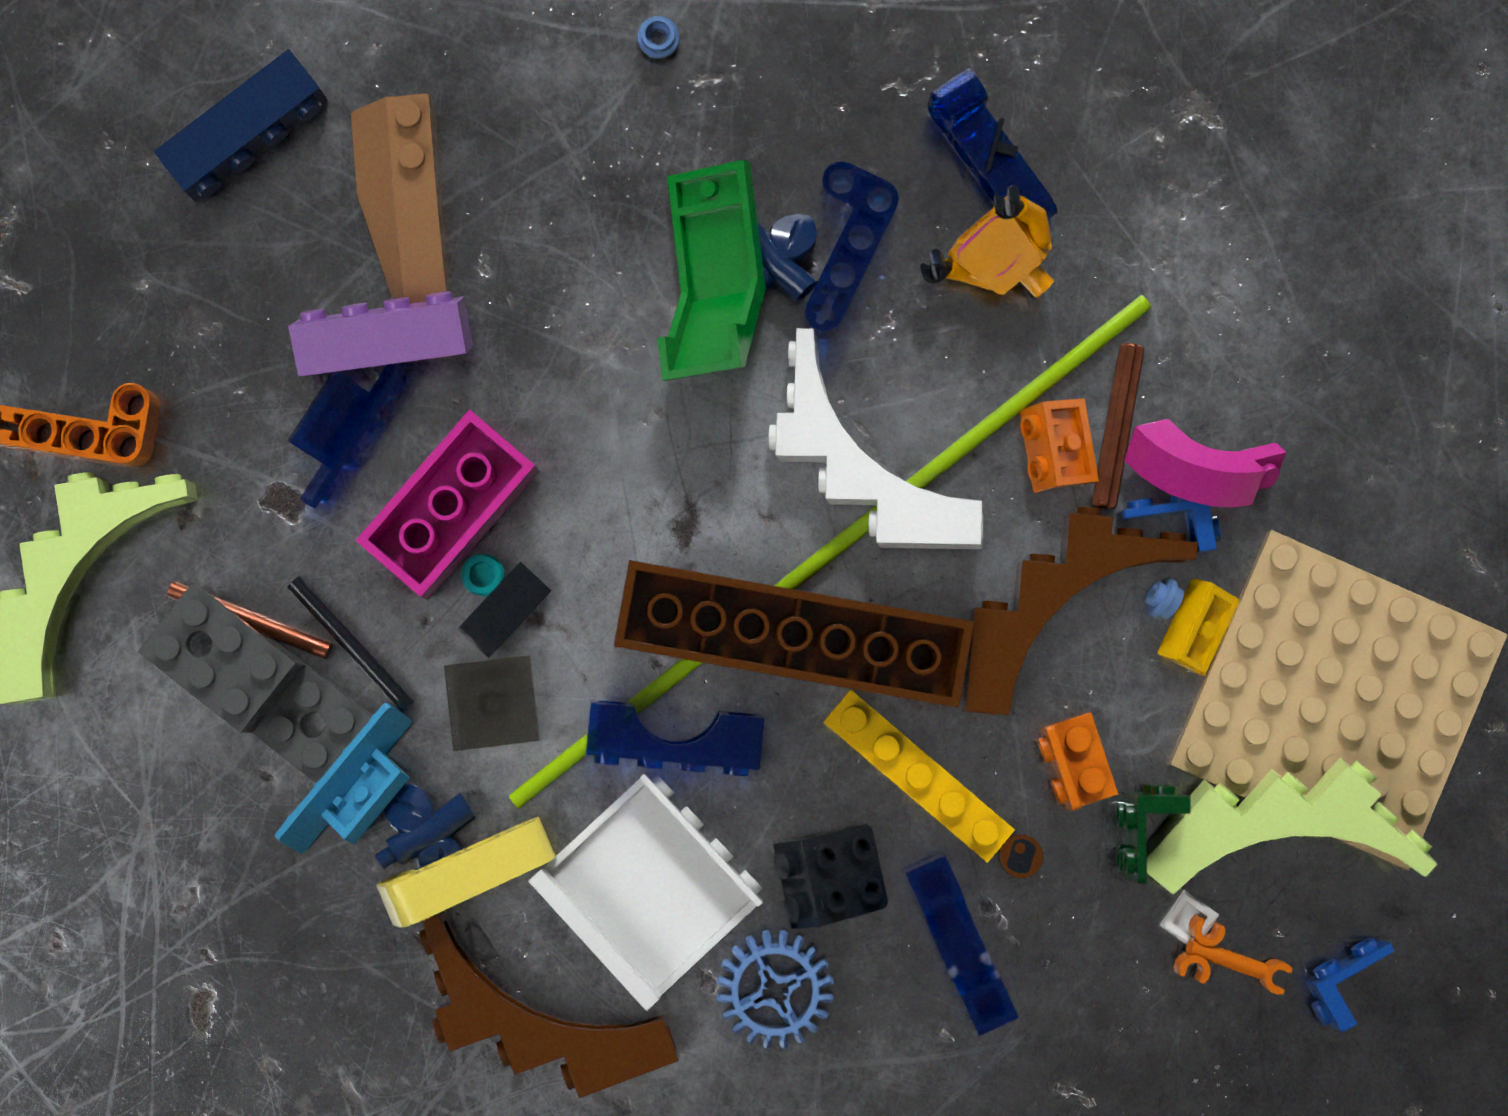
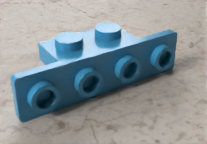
[275,702,412,853]

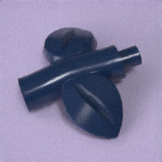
[758,214,818,303]
[375,783,476,869]

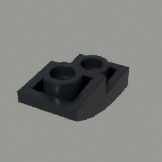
[457,561,552,658]

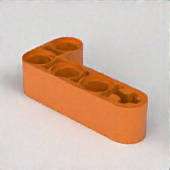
[0,383,160,468]

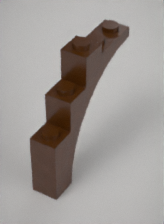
[962,507,1198,716]
[419,912,680,1099]

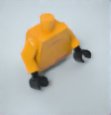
[920,185,1054,298]

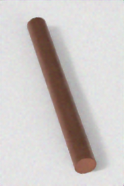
[167,581,332,659]

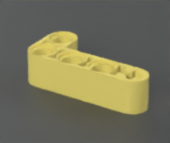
[376,817,556,928]

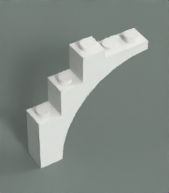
[769,328,984,549]

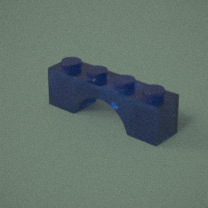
[585,699,765,776]
[902,853,1019,1036]

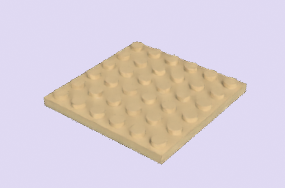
[1168,530,1508,871]

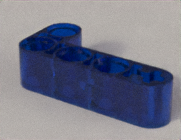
[927,68,1058,219]
[804,161,899,339]

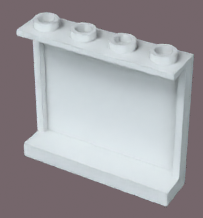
[528,773,763,1011]

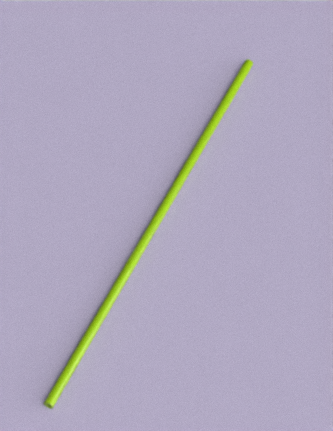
[508,295,1152,809]

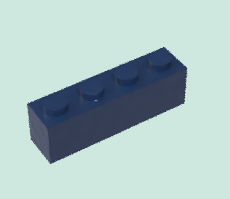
[153,49,327,201]

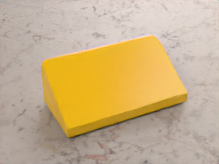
[1157,578,1239,677]

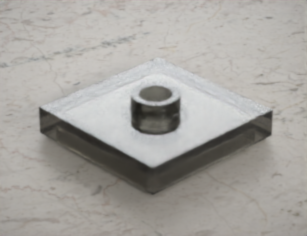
[444,655,540,751]

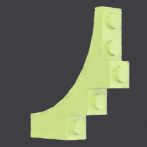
[0,472,198,705]
[1147,757,1437,895]

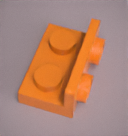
[1020,398,1099,493]
[1037,712,1118,811]

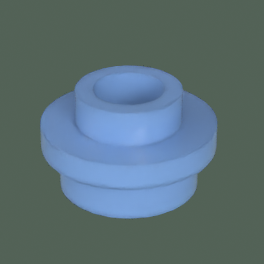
[637,16,679,59]
[1145,577,1184,619]

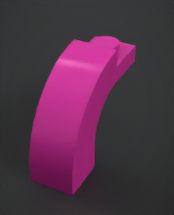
[1124,419,1286,507]

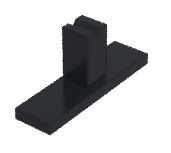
[983,118,1018,174]

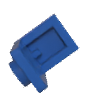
[1117,495,1221,554]
[1305,937,1395,1033]

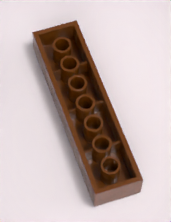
[614,560,974,708]

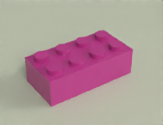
[355,409,540,600]

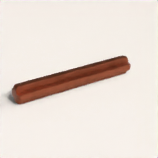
[1092,343,1145,509]

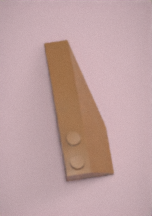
[351,93,450,304]

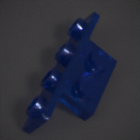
[287,362,408,509]

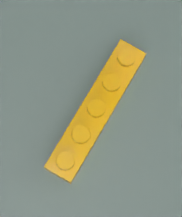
[823,690,1015,863]

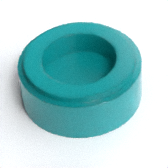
[461,554,505,597]

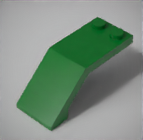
[657,160,766,381]

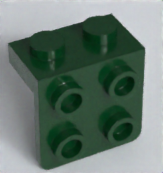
[1116,784,1191,884]

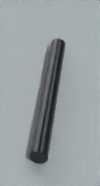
[287,576,415,712]

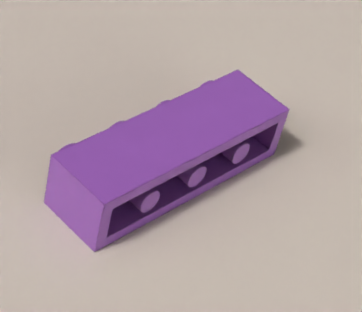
[288,291,473,377]

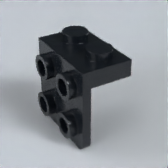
[773,824,888,929]

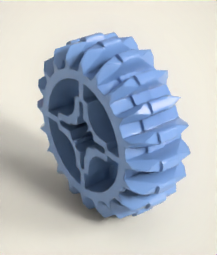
[717,930,834,1049]

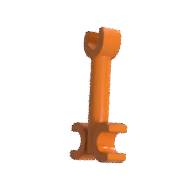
[1174,915,1293,995]

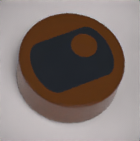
[998,834,1043,878]

